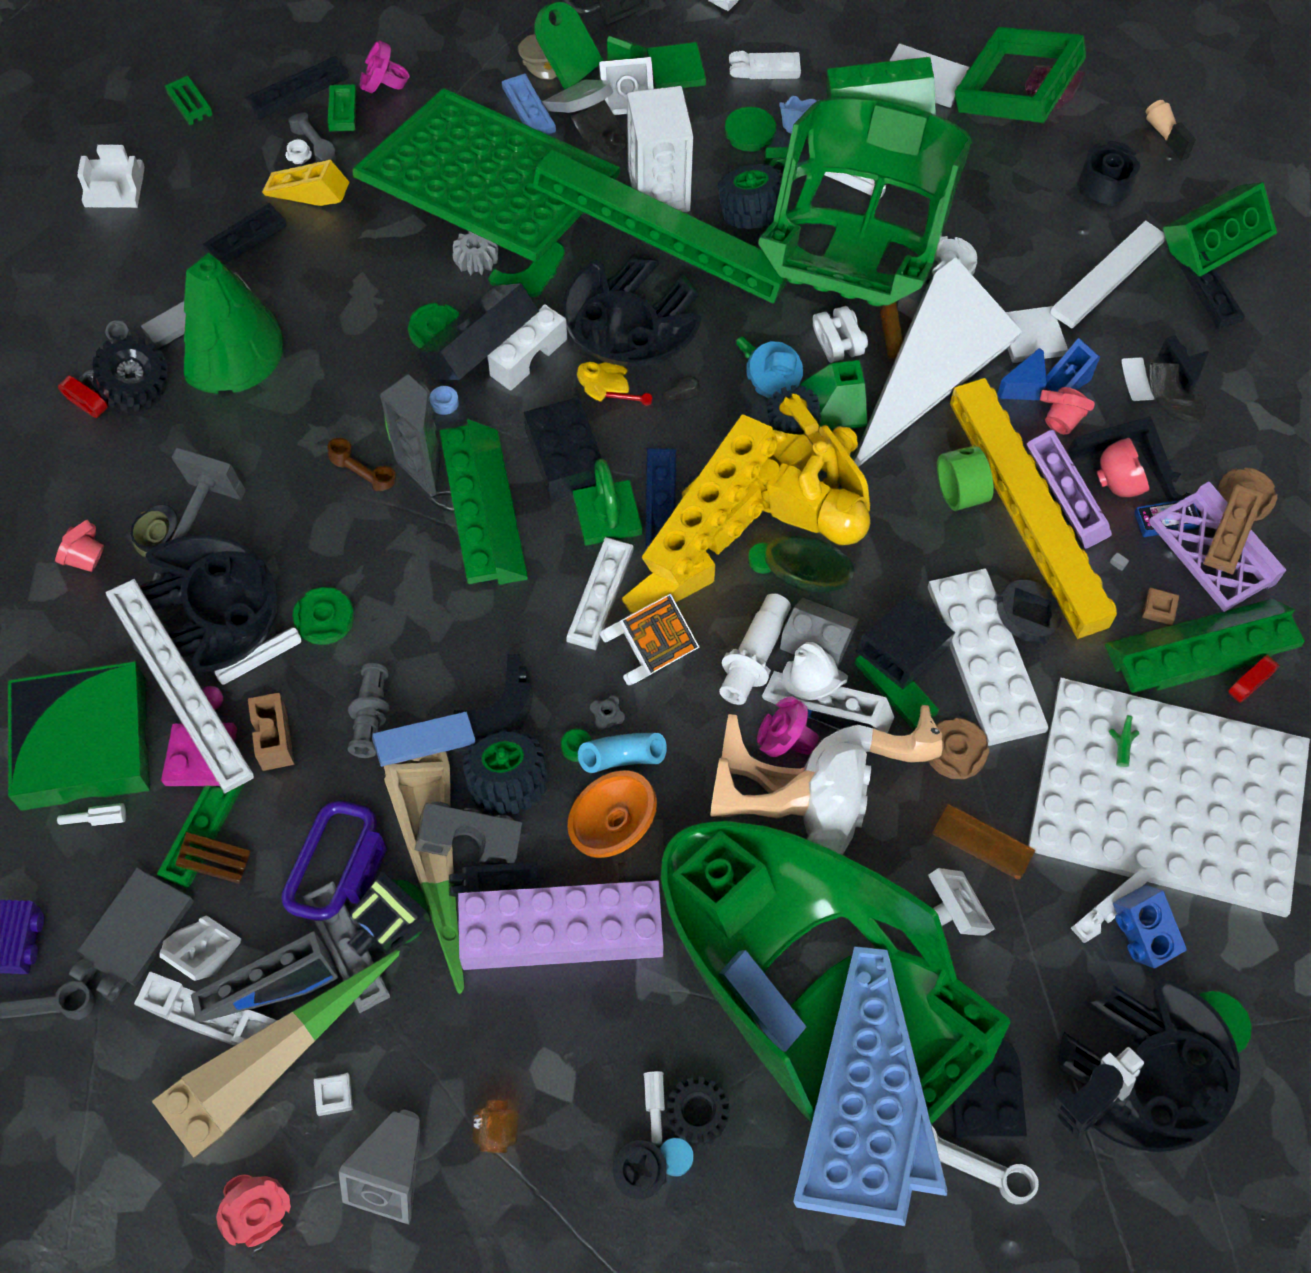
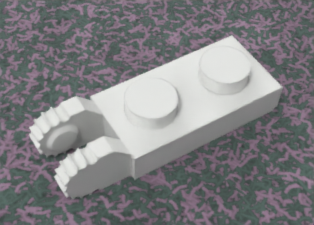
[729,51,801,79]

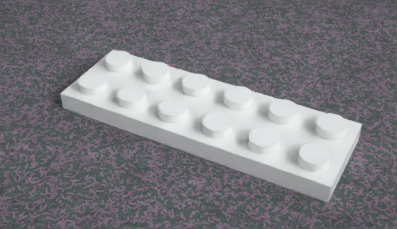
[928,569,1048,746]

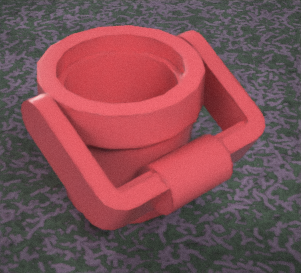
[1040,387,1094,435]
[55,520,104,572]

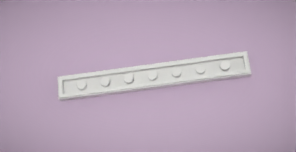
[105,579,254,793]

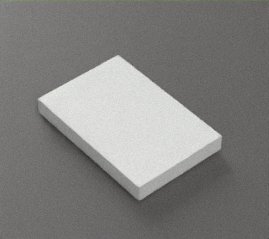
[890,44,970,108]

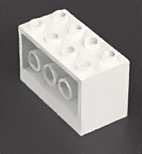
[627,86,693,212]

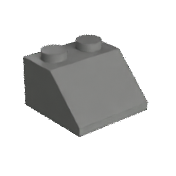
[780,597,859,668]

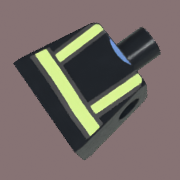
[347,872,431,957]

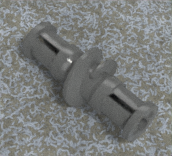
[348,663,390,758]

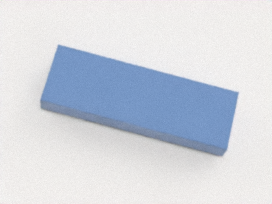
[502,74,556,135]
[372,712,475,767]
[718,950,806,1052]

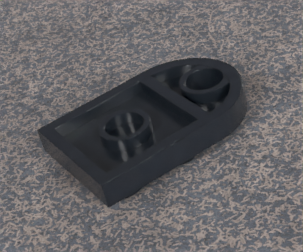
[952,1038,1027,1139]

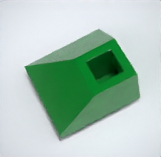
[801,360,867,431]

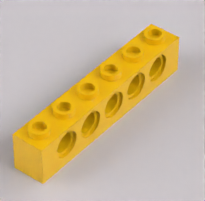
[642,414,778,585]

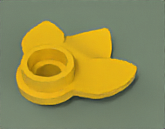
[577,362,629,401]

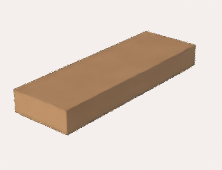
[1204,484,1265,574]

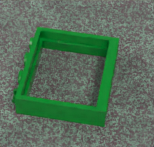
[954,27,1086,123]

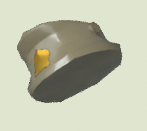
[518,34,557,80]

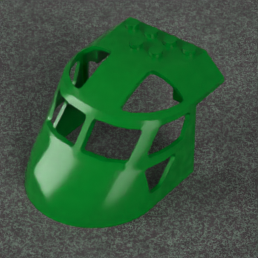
[758,97,972,306]

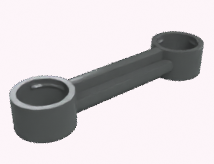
[0,981,95,1020]

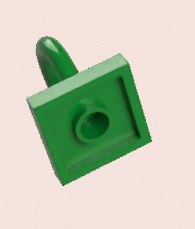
[572,459,642,546]

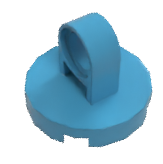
[747,341,803,399]

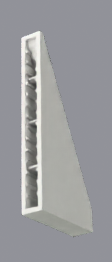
[853,257,1023,467]

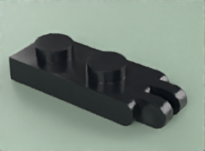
[449,862,538,897]

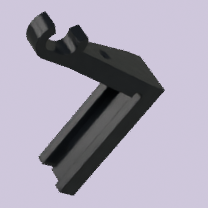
[1067,416,1192,502]

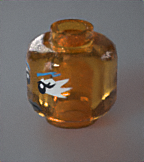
[472,1100,519,1153]

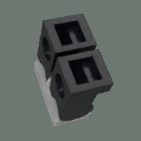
[1052,1047,1144,1139]

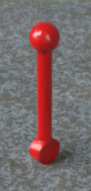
[605,392,653,406]

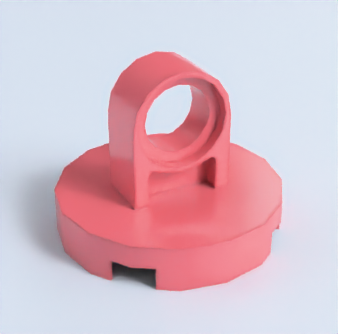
[216,1174,291,1247]

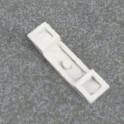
[134,972,278,1046]

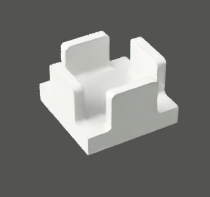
[78,145,145,208]

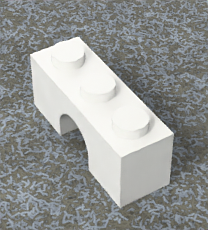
[488,304,567,391]

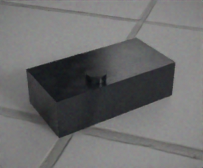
[416,283,539,380]

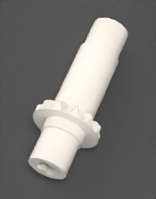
[719,594,791,705]

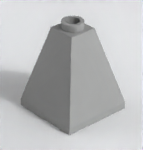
[339,1110,420,1225]

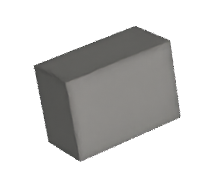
[1110,552,1129,571]

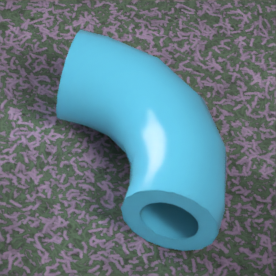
[578,733,667,773]

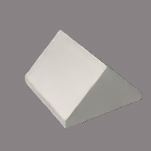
[599,57,654,116]

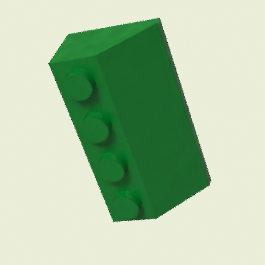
[826,57,936,115]
[1163,182,1277,277]

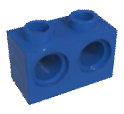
[1113,885,1187,969]

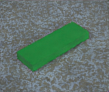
[854,655,939,731]

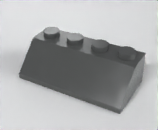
[380,374,440,497]

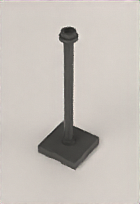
[151,448,246,581]

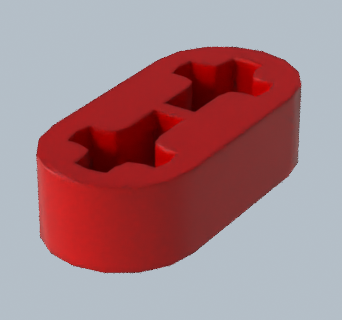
[58,375,108,418]
[1228,655,1280,703]

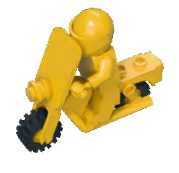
[682,385,870,555]

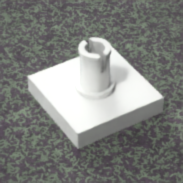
[928,868,995,936]

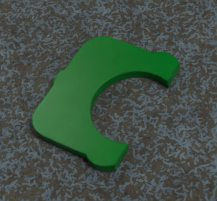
[488,242,565,297]

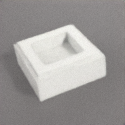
[314,1073,353,1116]

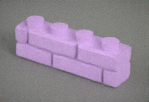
[1027,430,1112,549]

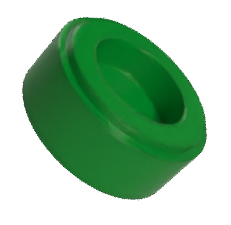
[748,543,778,574]
[561,729,592,762]

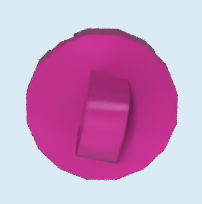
[360,40,409,93]
[757,696,819,757]

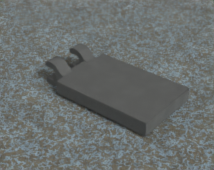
[69,868,194,1002]

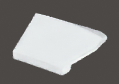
[160,916,241,981]

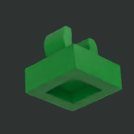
[764,147,789,172]

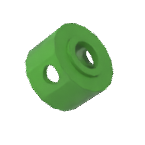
[937,445,994,511]

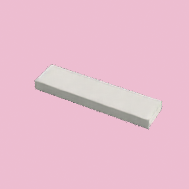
[566,537,634,650]

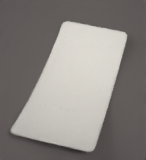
[1121,358,1154,401]

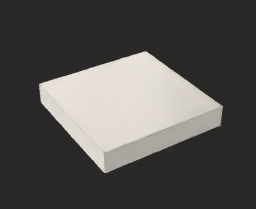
[1006,306,1068,363]

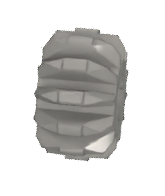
[452,231,498,276]

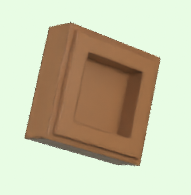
[1142,587,1180,625]

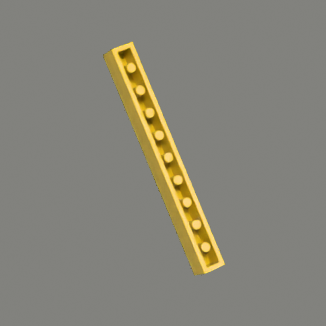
[950,378,1117,639]

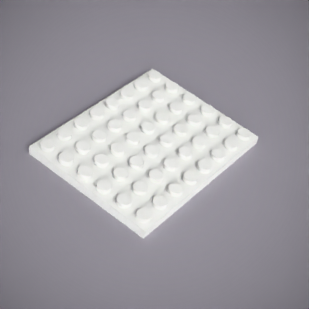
[1027,678,1310,917]

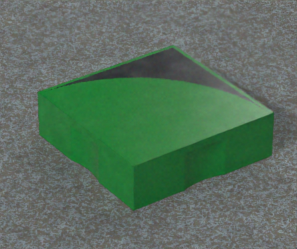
[8,661,150,811]

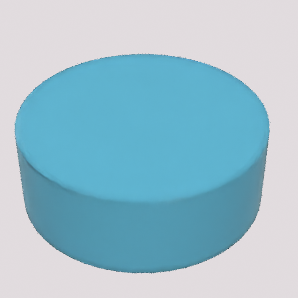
[660,1138,693,1176]

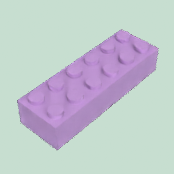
[458,881,663,970]

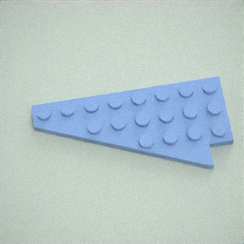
[793,946,948,1226]

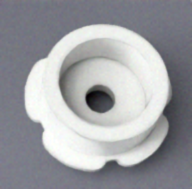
[286,139,312,164]

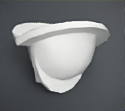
[782,642,848,700]

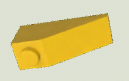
[262,160,350,206]
[622,551,715,614]

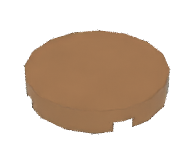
[1216,468,1277,521]
[929,718,989,779]

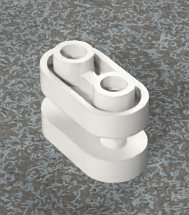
[813,306,868,363]

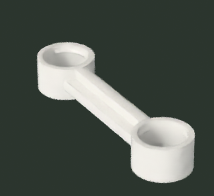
[931,1125,1039,1204]

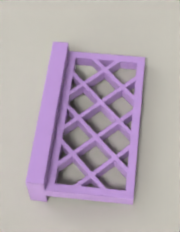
[1149,482,1286,612]

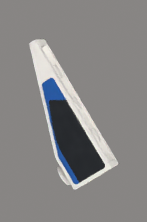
[762,671,894,733]

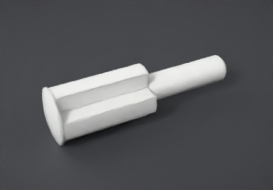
[57,803,126,826]
[643,1071,665,1146]

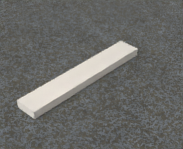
[1050,221,1166,329]

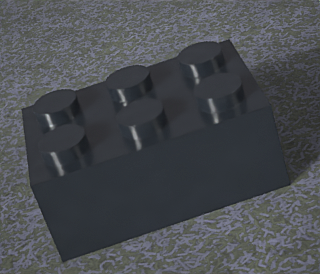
[523,397,602,500]

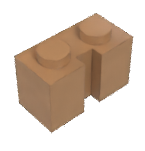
[248,693,294,771]

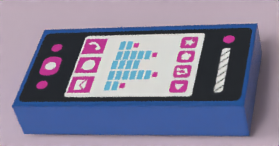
[1134,500,1200,537]

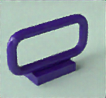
[281,801,387,921]

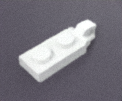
[1071,869,1151,943]

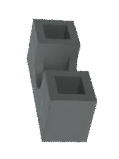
[414,802,522,865]

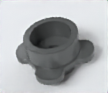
[590,696,625,729]

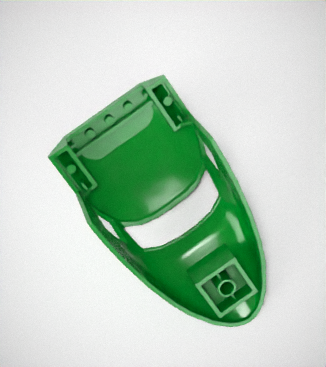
[661,821,1010,1125]

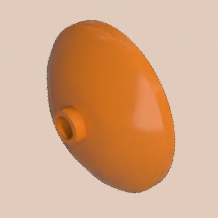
[567,770,657,858]

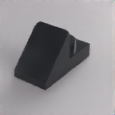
[1158,335,1209,398]

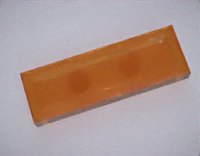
[932,804,1036,881]

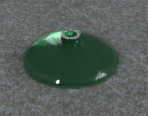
[765,536,854,593]

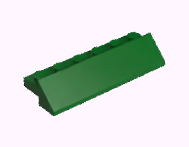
[439,419,528,585]
[1105,599,1305,693]

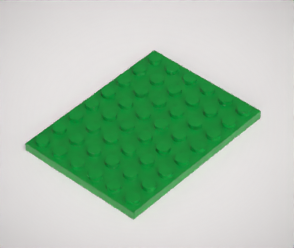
[353,88,620,262]

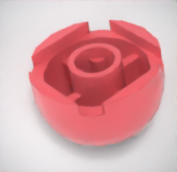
[1096,438,1149,498]

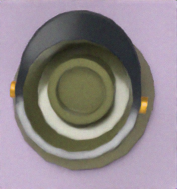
[130,505,181,557]

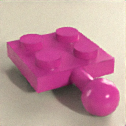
[161,686,237,786]

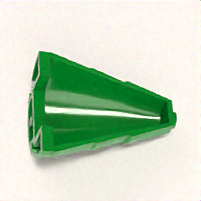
[184,253,283,394]

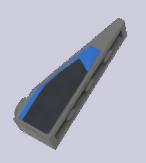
[191,931,338,1023]

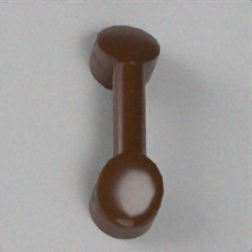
[327,438,396,491]

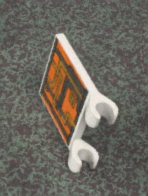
[600,594,699,686]

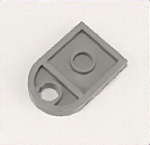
[542,80,613,113]

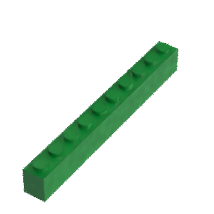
[533,149,787,304]

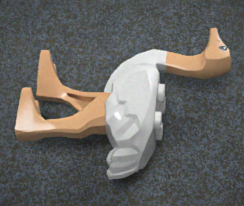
[711,705,943,855]

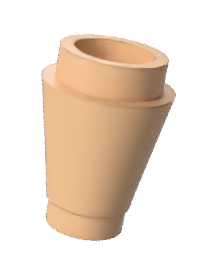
[1145,100,1177,140]

